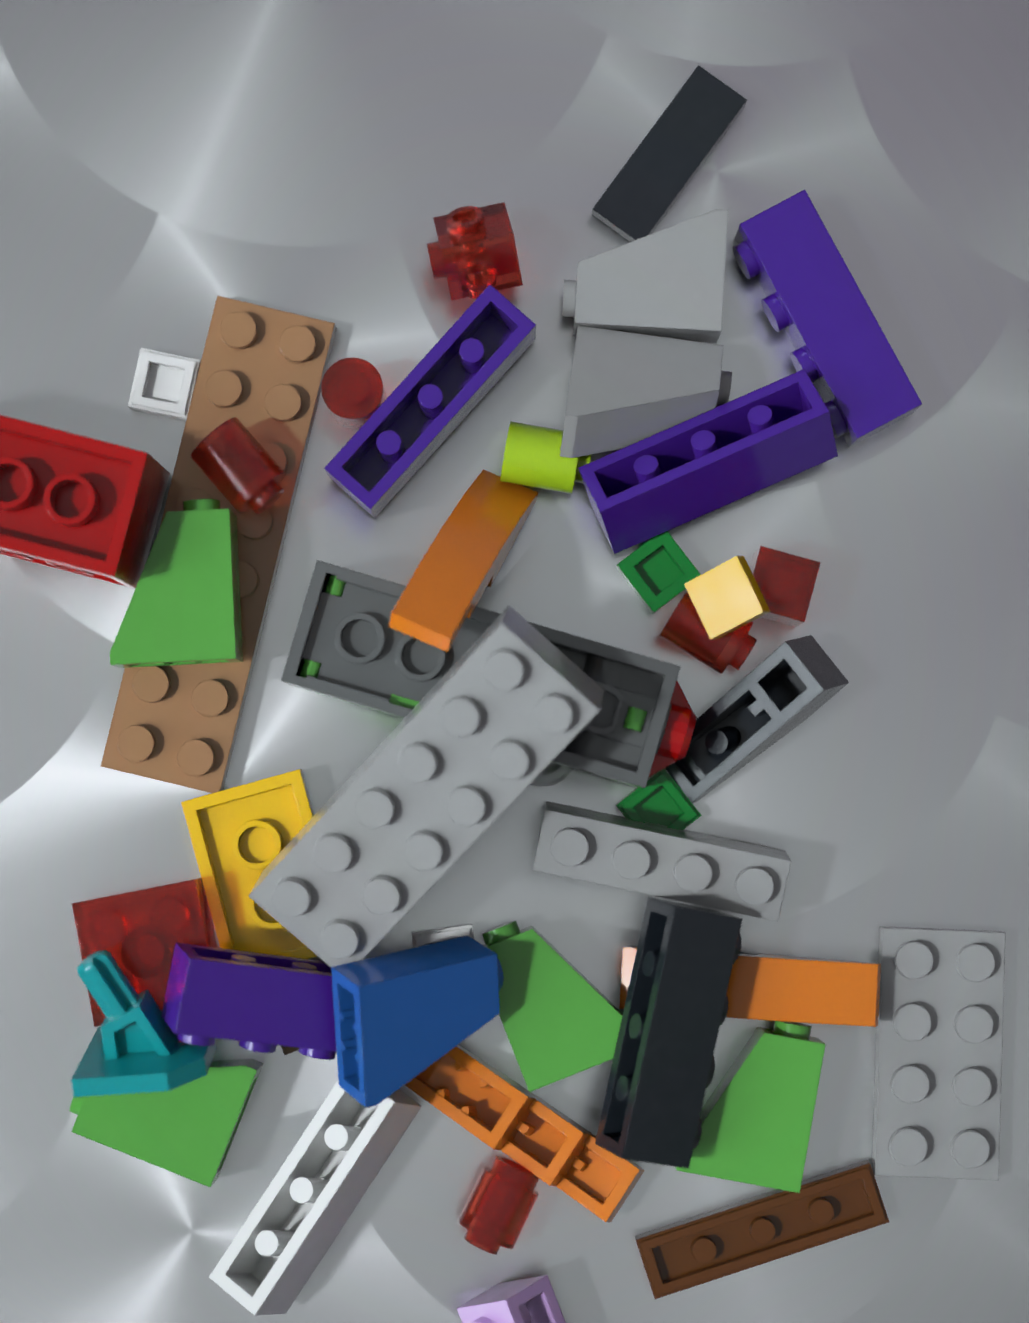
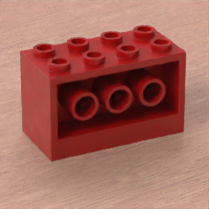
[0,415,170,589]

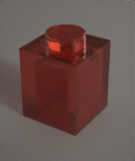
[750,546,821,627]

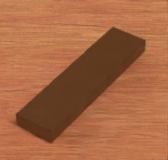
[635,1160,889,1299]

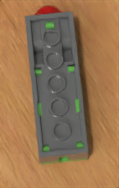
[281,560,697,788]

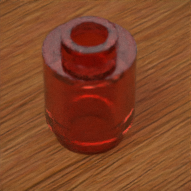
[458,1155,539,1255]

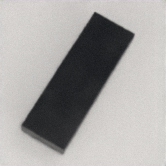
[592,65,747,242]

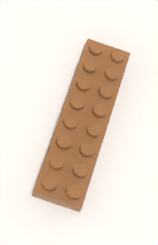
[101,295,336,793]

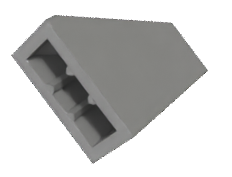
[562,209,728,343]
[560,325,732,458]

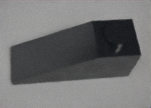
[665,635,849,803]

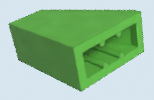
[110,499,243,668]
[482,920,623,1092]
[675,1021,826,1193]
[69,1059,264,1188]

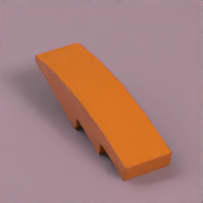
[389,469,538,652]
[619,946,881,1027]
[405,1044,645,1222]

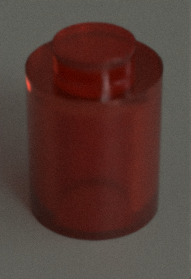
[321,357,387,430]
[190,417,286,515]
[659,590,757,674]

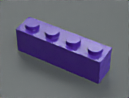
[732,190,922,447]
[324,284,536,518]
[578,369,838,554]
[161,943,337,1060]

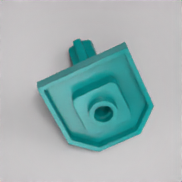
[71,950,217,1097]

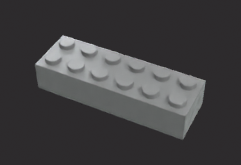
[249,606,604,967]

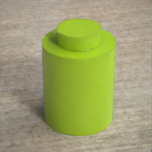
[500,421,591,494]

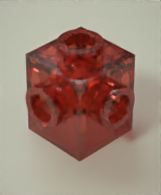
[426,202,523,301]

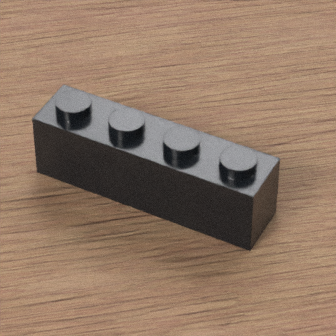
[595,897,742,1169]

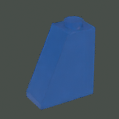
[331,935,504,1108]

